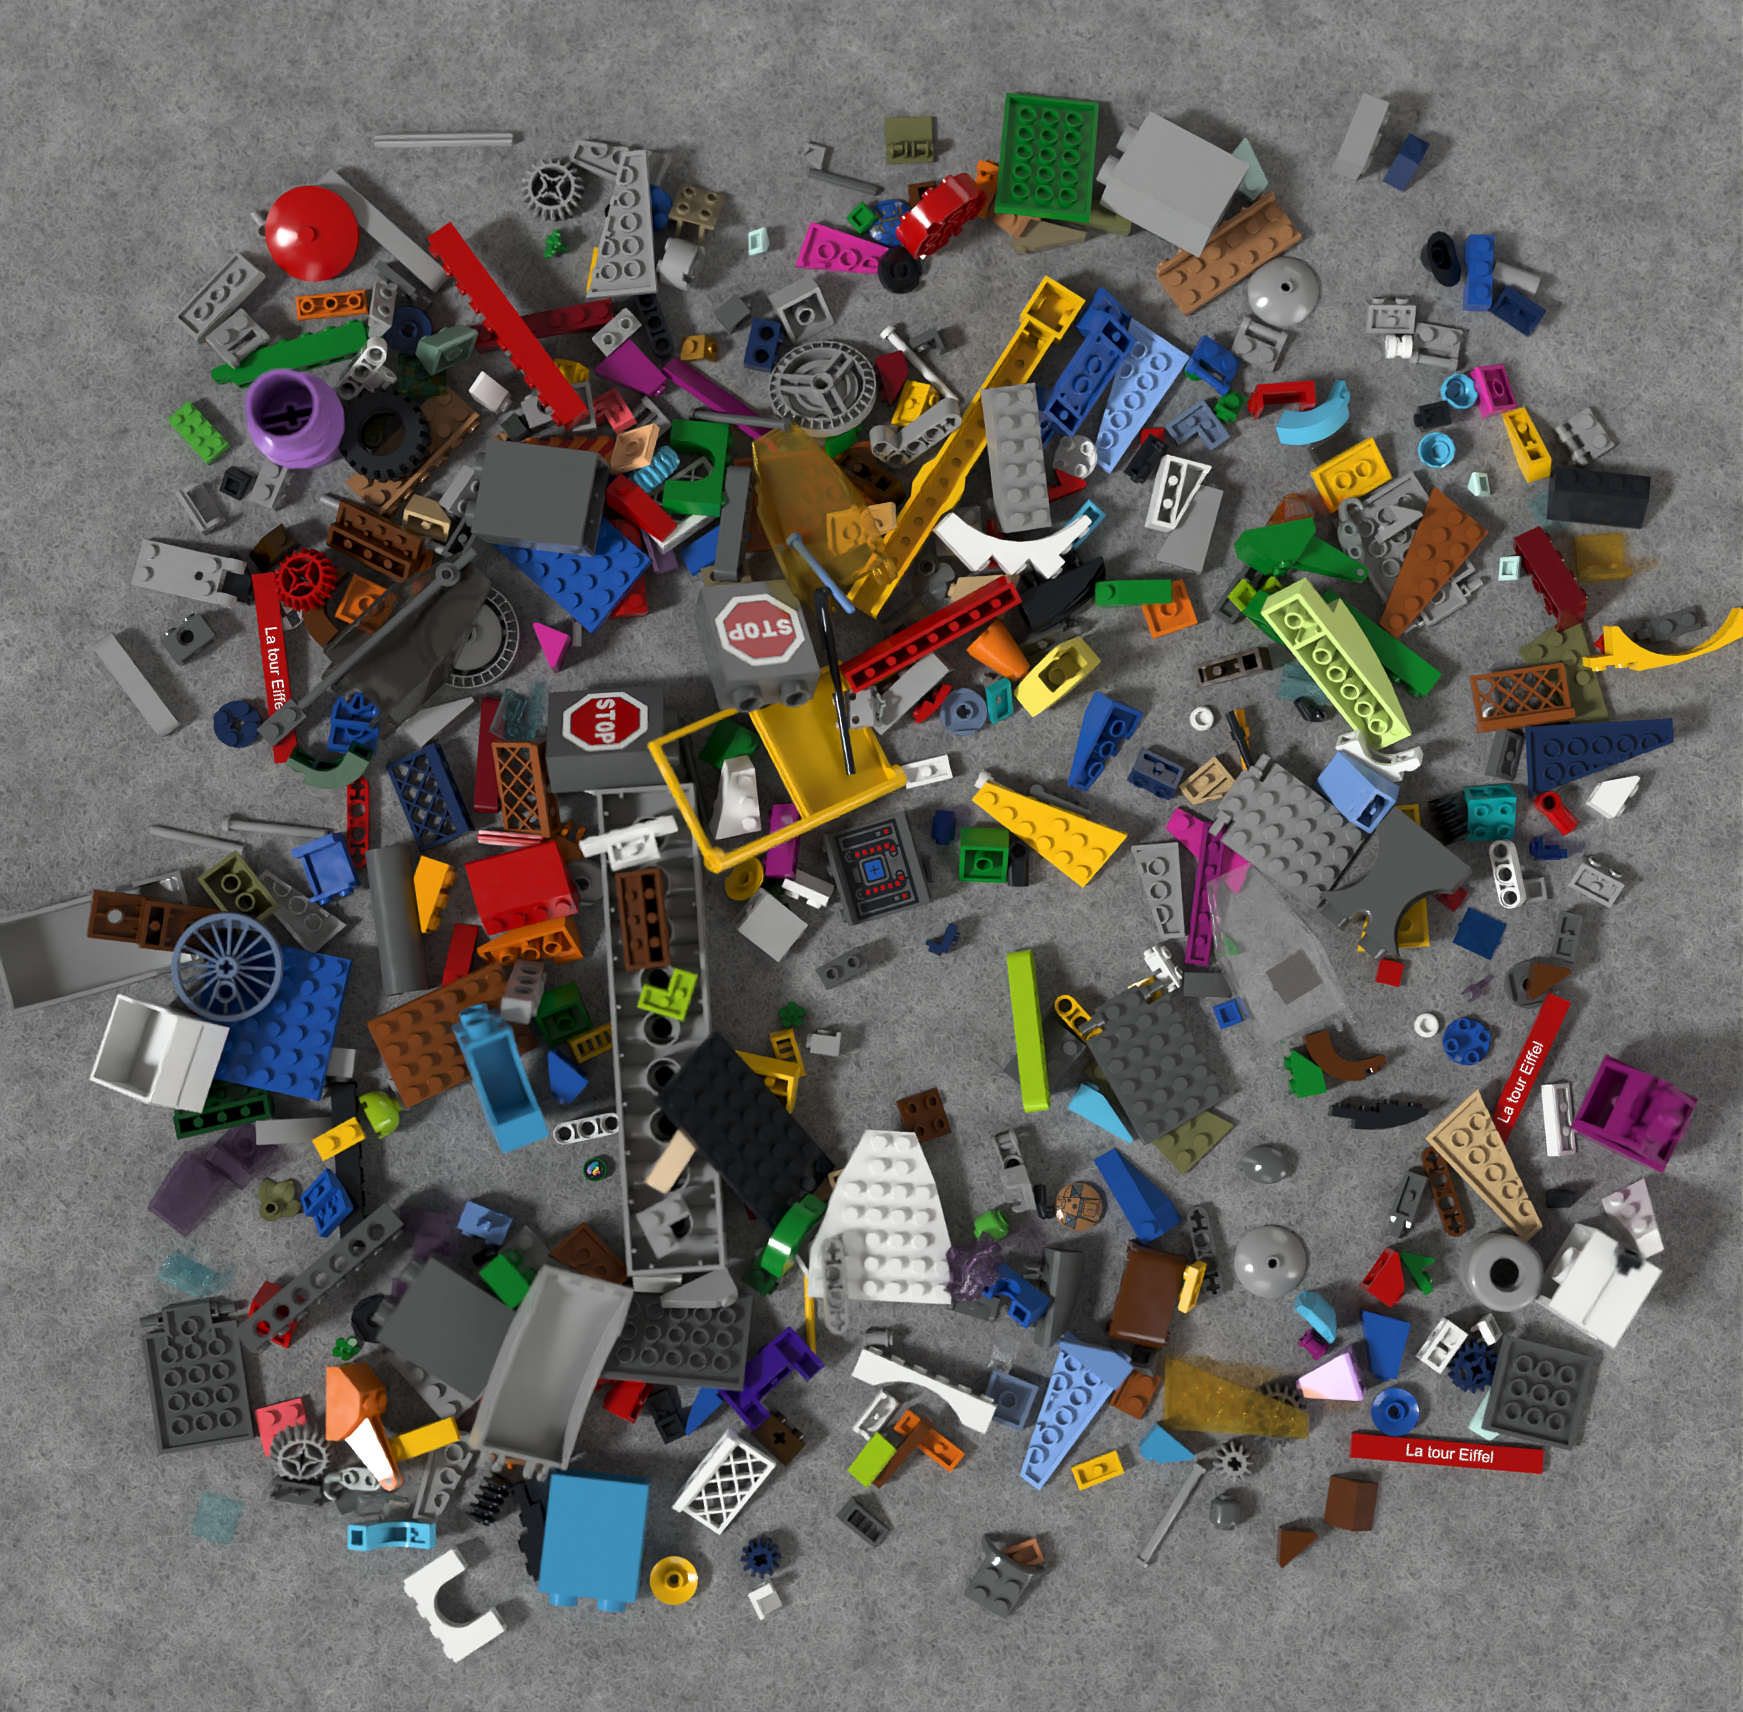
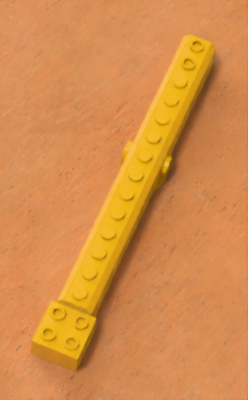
[846,275,1086,620]

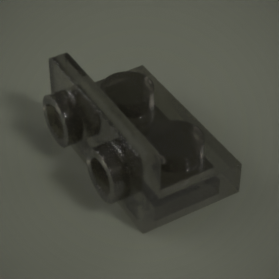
[1307,423,1359,467]

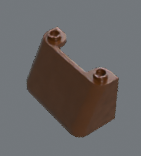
[1104,1241,1189,1349]

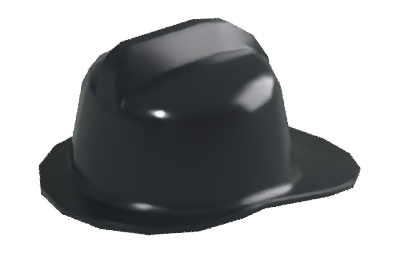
[1420,231,1461,287]

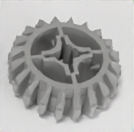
[520,157,585,222]
[269,1421,336,1483]

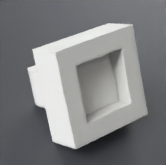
[1470,1313,1502,1345]

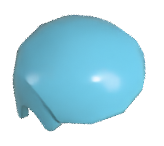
[1440,373,1479,409]
[1418,432,1456,469]

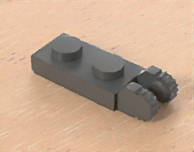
[1212,564,1263,626]

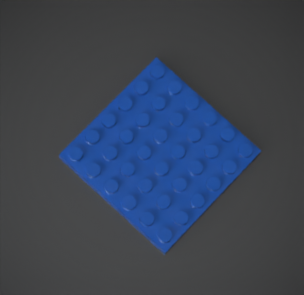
[197,932,353,1101]

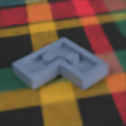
[1164,399,1230,452]

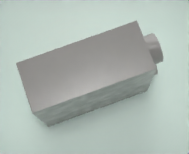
[1096,111,1250,258]

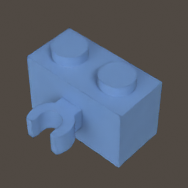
[457,1199,515,1247]

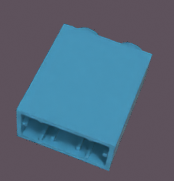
[538,1468,652,1612]

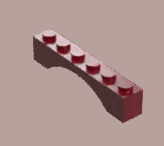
[472,298,615,355]

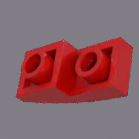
[912,683,952,725]

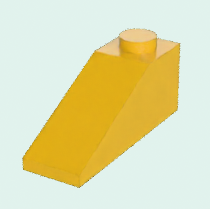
[1502,407,1552,483]
[388,1416,462,1462]

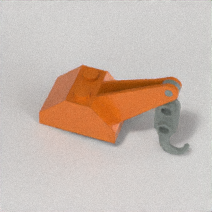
[322,1362,402,1501]

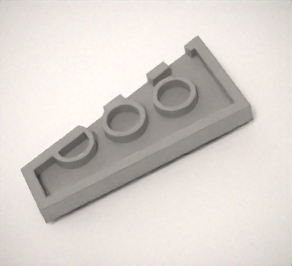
[568,140,673,187]
[1131,842,1185,939]
[257,870,348,953]

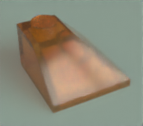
[1265,493,1315,526]

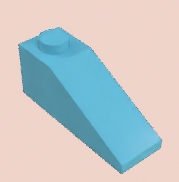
[1067,1081,1133,1143]

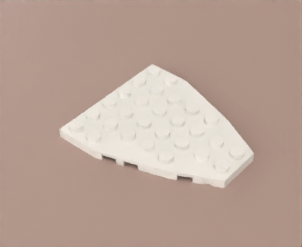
[807,1129,954,1304]

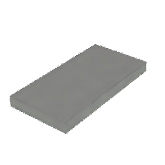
[173,251,266,345]

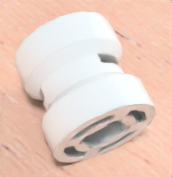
[1385,335,1412,359]

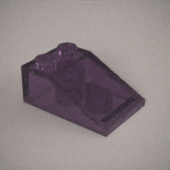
[147,1150,228,1237]

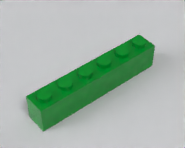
[1321,588,1442,699]

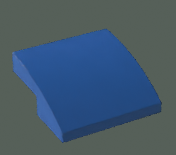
[300,1168,353,1238]

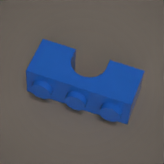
[1463,234,1494,312]
[972,1256,1050,1329]

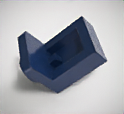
[925,923,960,956]

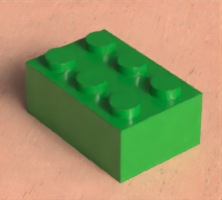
[479,1248,538,1310]

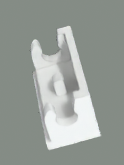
[852,1389,901,1442]

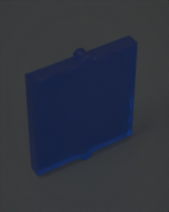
[1452,907,1506,960]

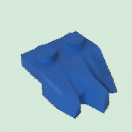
[327,691,380,757]

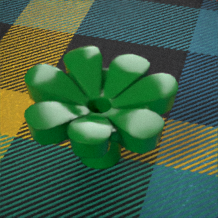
[544,229,568,259]

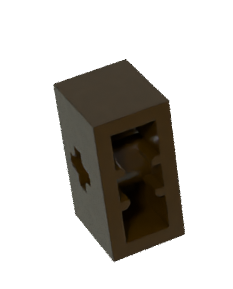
[751,1410,806,1467]

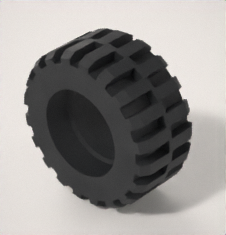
[338,387,432,483]

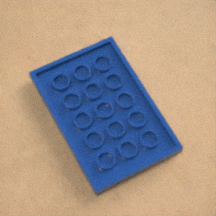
[492,515,653,634]

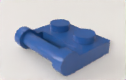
[1185,335,1242,396]

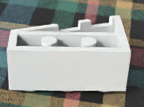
[708,755,761,840]
[1601,1178,1664,1259]

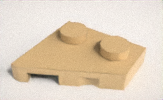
[1178,756,1235,805]

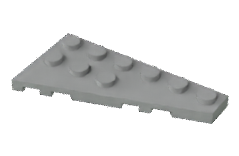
[586,150,658,300]

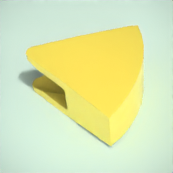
[1013,637,1101,717]

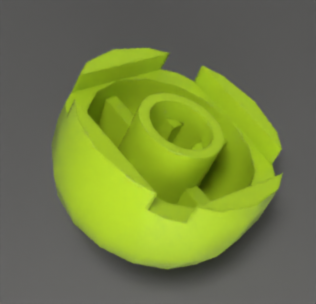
[358,1091,402,1140]

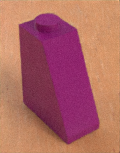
[594,338,668,399]

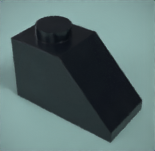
[221,550,255,606]

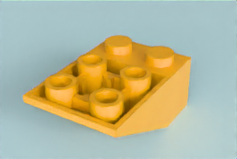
[414,856,457,934]

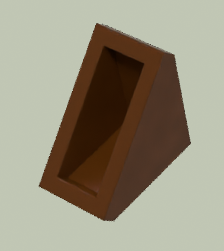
[1525,963,1572,1000]
[1276,1527,1319,1569]

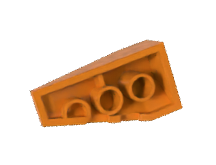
[477,915,584,966]

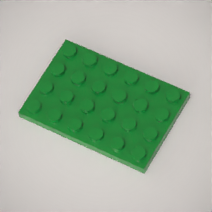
[994,93,1099,223]

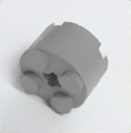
[656,237,705,292]

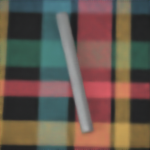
[150,825,245,855]

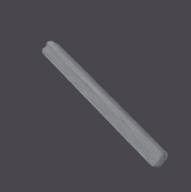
[374,132,514,148]

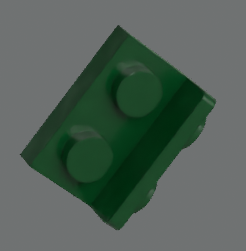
[741,1240,789,1297]

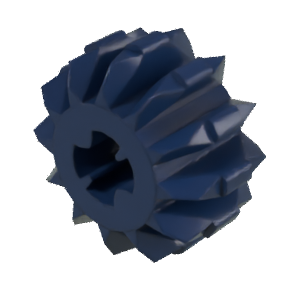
[740,1536,782,1579]

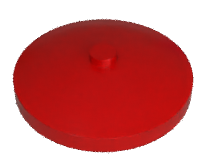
[265,185,360,282]

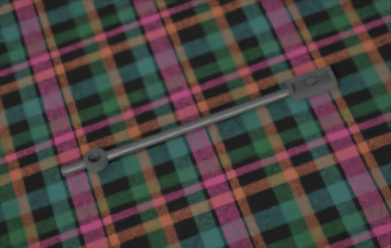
[257,547,478,747]

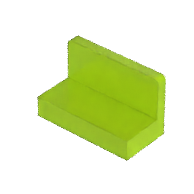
[847,1432,896,1488]

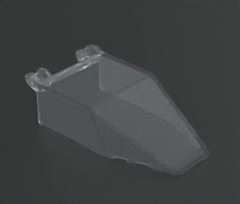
[1206,862,1356,1063]

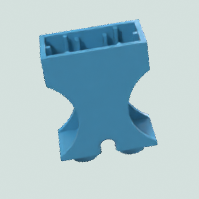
[451,1003,550,1154]

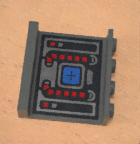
[821,810,933,926]

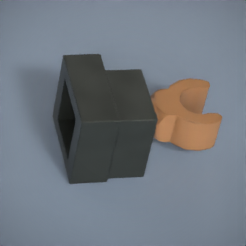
[492,413,532,442]

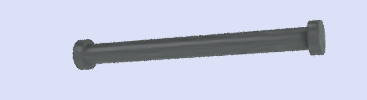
[689,408,792,432]

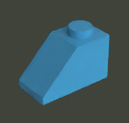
[1138,1423,1195,1463]

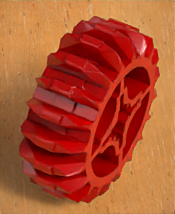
[273,548,338,612]

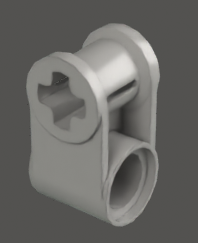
[990,1129,1024,1170]

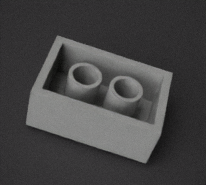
[1330,92,1391,180]

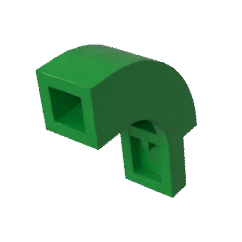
[761,1193,828,1279]

